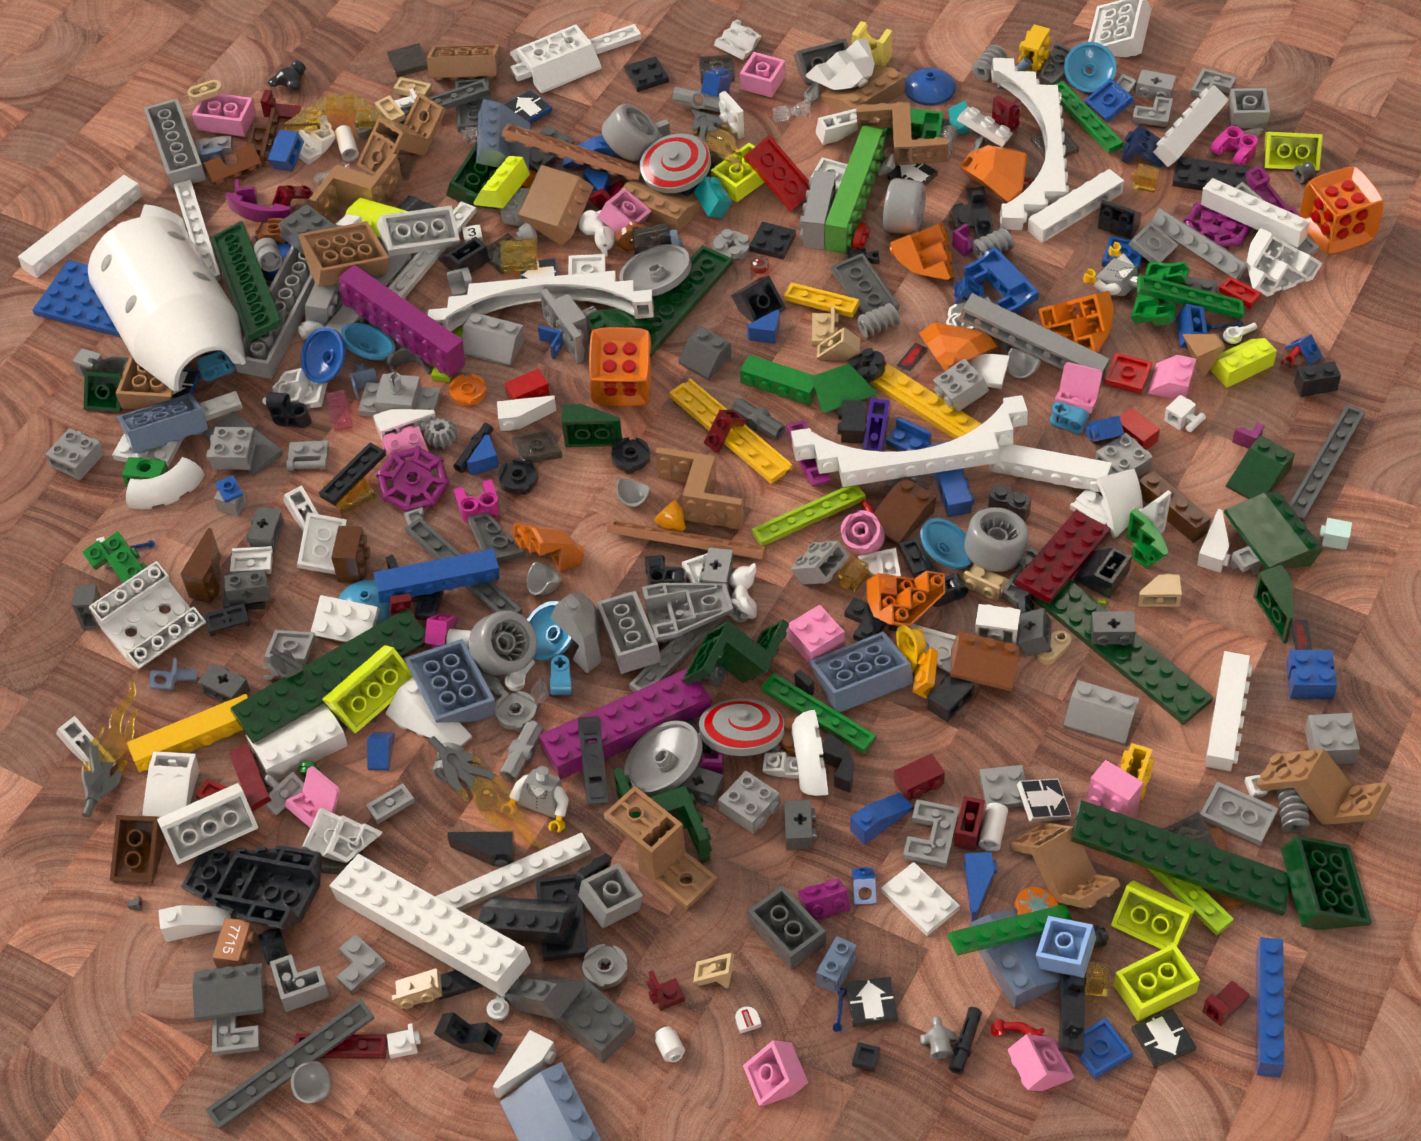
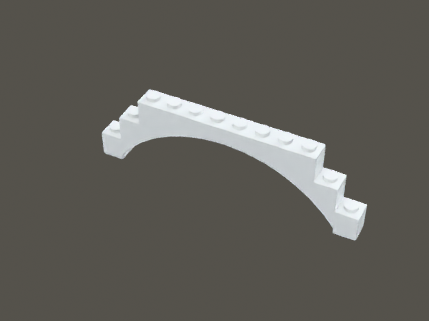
[991,58,1069,230]
[428,271,654,331]
[791,395,1028,487]

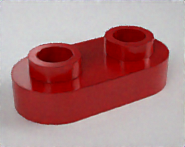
[853,222,870,249]

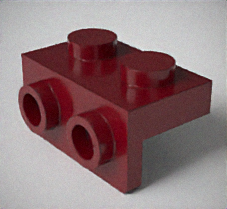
[992,95,1021,132]

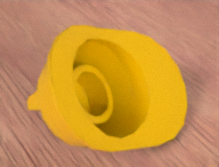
[896,625,926,673]

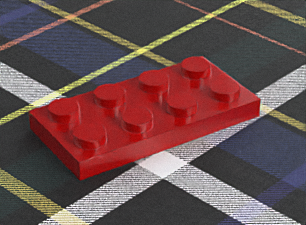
[743,135,810,212]

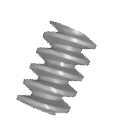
[972,45,1007,81]
[972,228,1014,259]
[858,303,900,338]
[1277,788,1310,834]

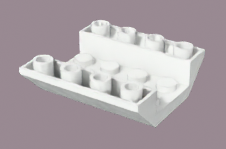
[510,25,602,94]
[89,561,206,669]

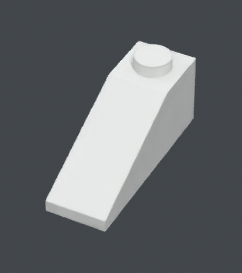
[816,109,858,145]
[497,396,556,431]
[373,409,436,440]
[283,485,318,532]
[1139,490,1171,534]
[1197,509,1231,573]
[56,716,116,769]
[159,905,231,942]
[493,1030,556,1099]

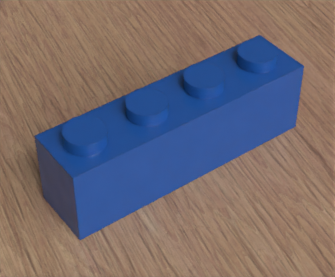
[928,441,974,517]

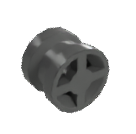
[1293,161,1316,183]

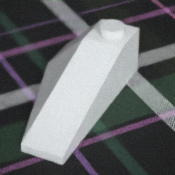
[386,678,472,747]

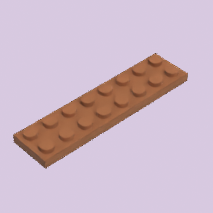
[501,124,641,181]

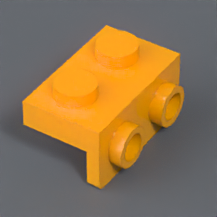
[912,647,938,700]

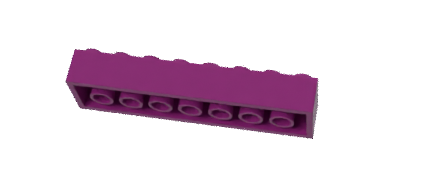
[339,265,465,378]
[539,668,711,779]

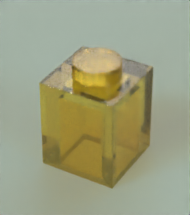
[1131,163,1160,193]
[838,555,869,592]
[1085,961,1110,996]

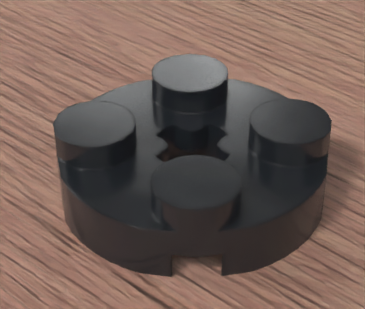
[847,348,887,382]
[611,437,650,474]
[498,458,538,495]

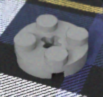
[713,229,749,262]
[495,691,537,732]
[582,944,628,991]

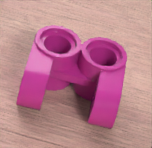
[1210,126,1258,166]
[453,479,500,523]

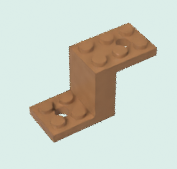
[357,93,447,175]
[856,102,948,165]
[309,153,402,219]
[656,447,744,530]
[1256,749,1392,825]
[604,786,718,910]
[1009,823,1121,909]

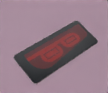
[897,343,928,371]
[1292,620,1312,650]

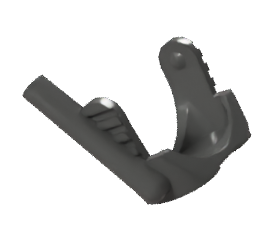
[385,347,432,375]
[88,357,129,372]
[269,648,304,678]

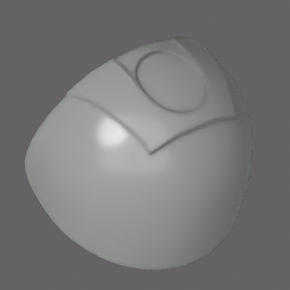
[1007,348,1041,378]
[616,479,651,507]
[526,562,561,595]
[291,1061,331,1103]

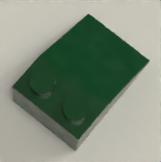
[586,309,653,333]
[562,404,622,447]
[1226,435,1295,499]
[1254,565,1294,643]

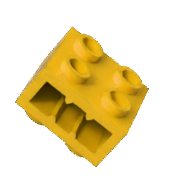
[1018,24,1052,75]
[1120,743,1155,801]

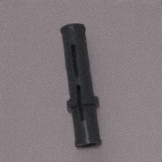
[453,423,494,473]
[949,1007,982,1074]

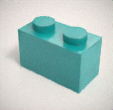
[694,176,732,218]

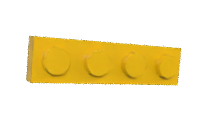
[784,282,860,318]

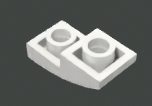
[762,752,799,779]

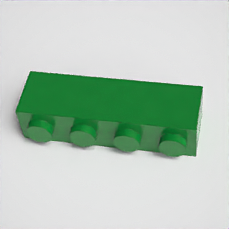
[740,354,816,405]

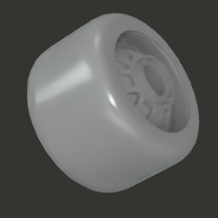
[602,104,659,161]
[883,178,926,235]
[964,507,1029,572]
[469,611,537,676]

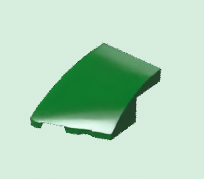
[811,364,878,413]
[1127,508,1168,569]

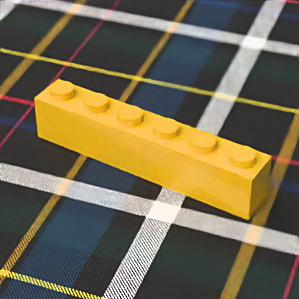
[127,694,248,773]

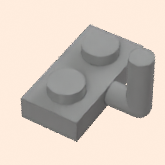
[263,771,304,817]

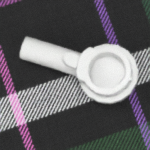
[1223,323,1257,344]
[505,659,535,692]
[487,994,509,1021]

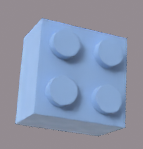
[1036,916,1096,978]

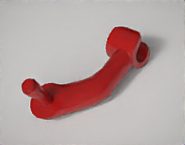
[1281,345,1302,368]
[991,1019,1045,1036]

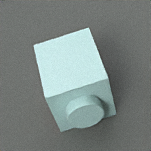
[1319,518,1352,550]

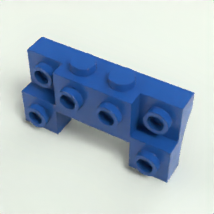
[964,247,1039,315]

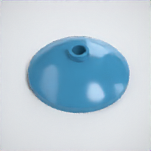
[1064,42,1116,93]
[340,323,395,360]
[920,518,972,569]
[338,580,391,626]
[527,601,573,661]

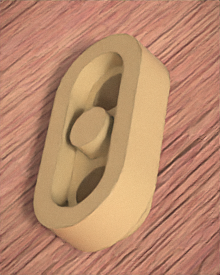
[187,80,223,102]
[1037,630,1071,665]

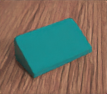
[948,101,969,135]

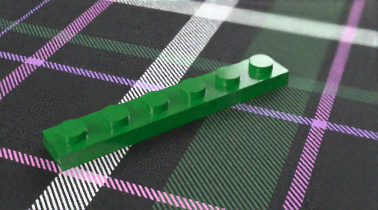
[1054,81,1124,154]
[1137,274,1244,319]
[761,673,876,754]
[947,904,1074,956]

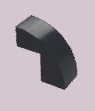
[819,734,854,793]
[434,1012,503,1055]

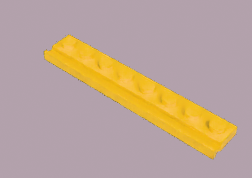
[869,363,982,439]
[669,378,792,484]

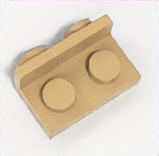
[812,306,839,346]
[963,564,1009,602]
[392,968,442,1009]

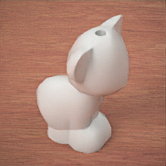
[579,210,615,257]
[728,563,757,622]

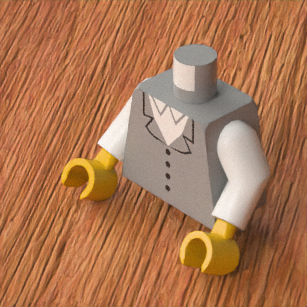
[1083,242,1138,296]
[501,766,569,833]

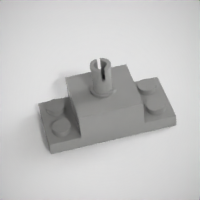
[540,288,597,363]
[358,372,441,417]

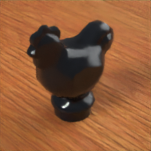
[268,60,306,91]

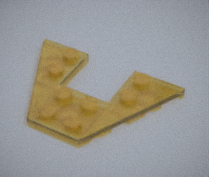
[285,93,390,131]

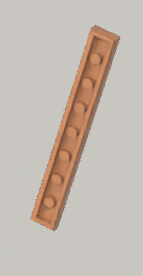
[607,520,767,559]

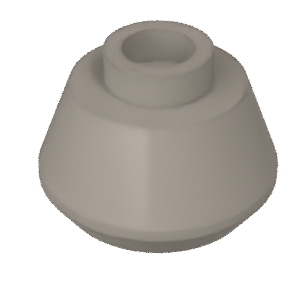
[516,223,538,246]

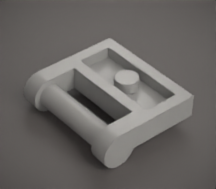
[287,440,329,471]

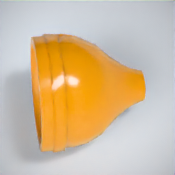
[654,500,686,532]

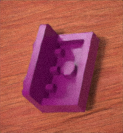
[797,878,851,920]

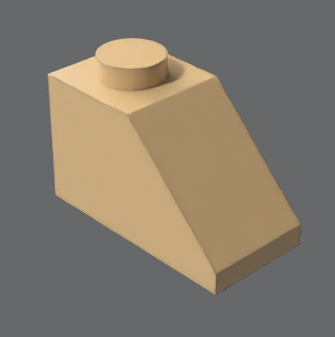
[817,327,860,361]
[1138,574,1182,607]

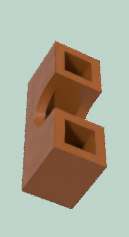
[202,143,261,185]

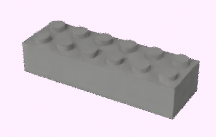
[144,98,206,190]

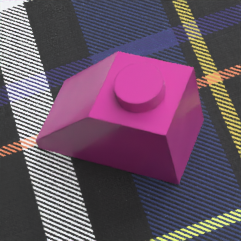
[425,613,458,648]

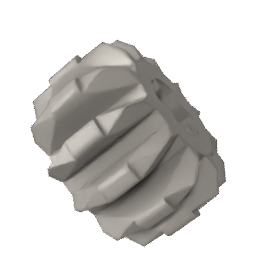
[424,417,457,449]

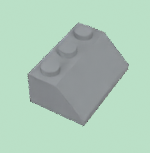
[461,312,525,366]
[1063,680,1139,746]

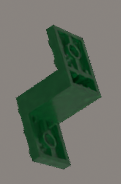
[682,619,789,686]
[613,768,712,863]

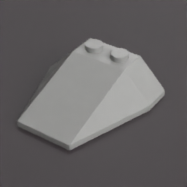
[642,583,734,643]

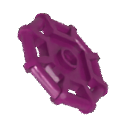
[1183,202,1253,248]
[376,446,450,512]

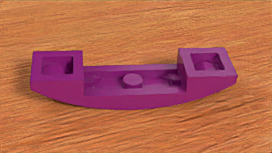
[1245,165,1301,217]
[225,192,292,223]
[786,420,831,487]

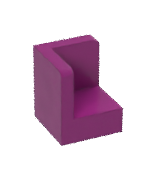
[235,179,257,204]
[952,223,974,257]
[1232,422,1264,449]
[701,752,724,775]

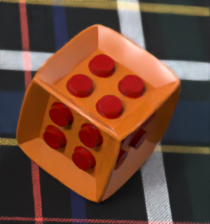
[1300,167,1383,254]
[589,327,651,406]

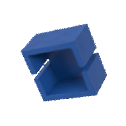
[1286,650,1337,700]

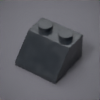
[731,276,786,322]

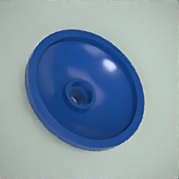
[905,67,956,105]
[301,327,346,384]

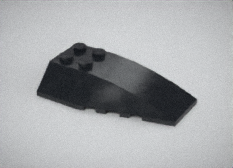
[181,846,322,929]

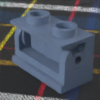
[816,936,857,994]

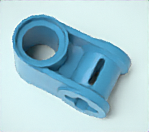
[197,350,236,381]
[1049,402,1089,434]
[550,655,572,696]

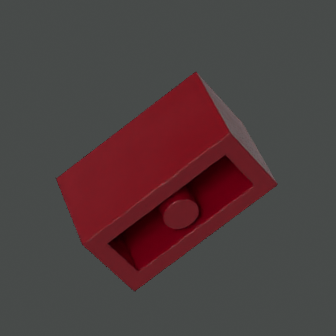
[894,753,945,801]
[954,796,985,851]

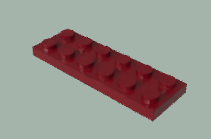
[1014,510,1111,604]

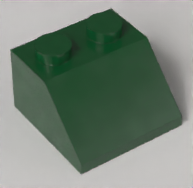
[83,370,123,412]

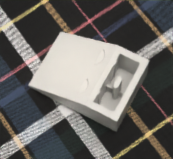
[142,751,200,818]

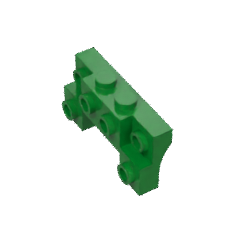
[874,104,944,143]
[1131,261,1190,326]
[82,531,148,583]

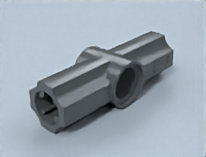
[731,398,786,440]

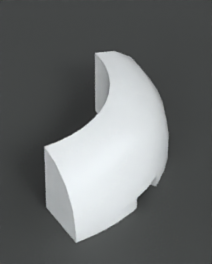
[126,457,205,510]
[791,710,828,796]

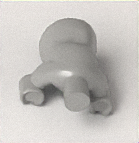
[920,1017,957,1059]

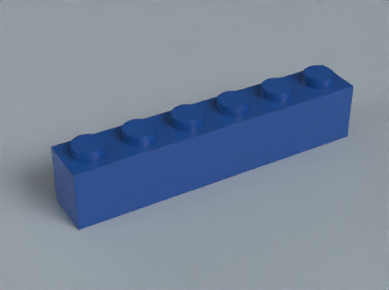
[374,549,500,603]
[1256,937,1284,1078]

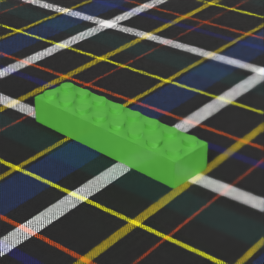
[825,126,886,254]

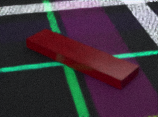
[229,743,271,811]
[294,1033,388,1059]

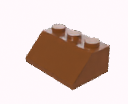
[951,631,1019,691]

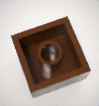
[331,526,370,583]

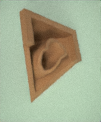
[1182,334,1225,376]

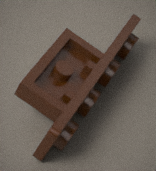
[247,108,279,167]

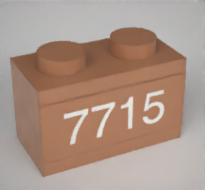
[212,918,256,968]

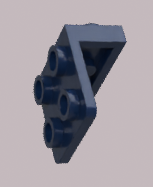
[1121,125,1163,168]

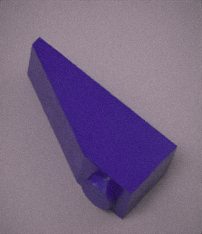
[862,398,891,452]

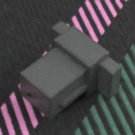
[127,896,142,911]

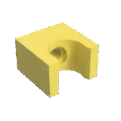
[852,21,892,66]

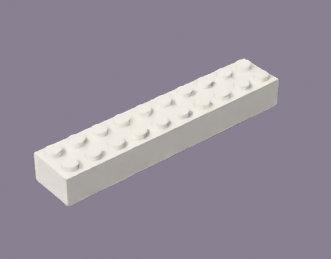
[329,854,531,996]

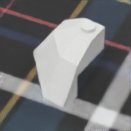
[806,38,875,90]
[1247,228,1323,297]

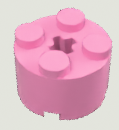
[841,510,885,556]

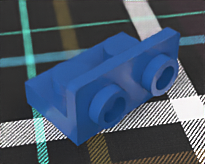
[953,276,984,305]
[886,417,932,451]

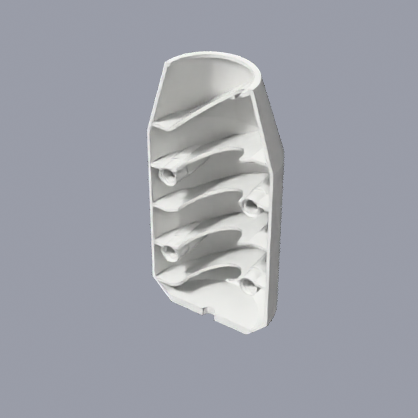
[88,216,246,392]

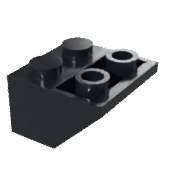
[1098,200,1142,240]
[438,236,489,273]
[1074,547,1132,598]

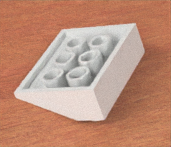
[1088,0,1152,58]
[245,703,348,780]

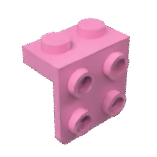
[1054,362,1103,414]
[381,426,430,470]
[285,766,340,828]

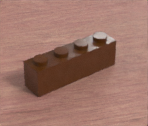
[1139,471,1211,543]

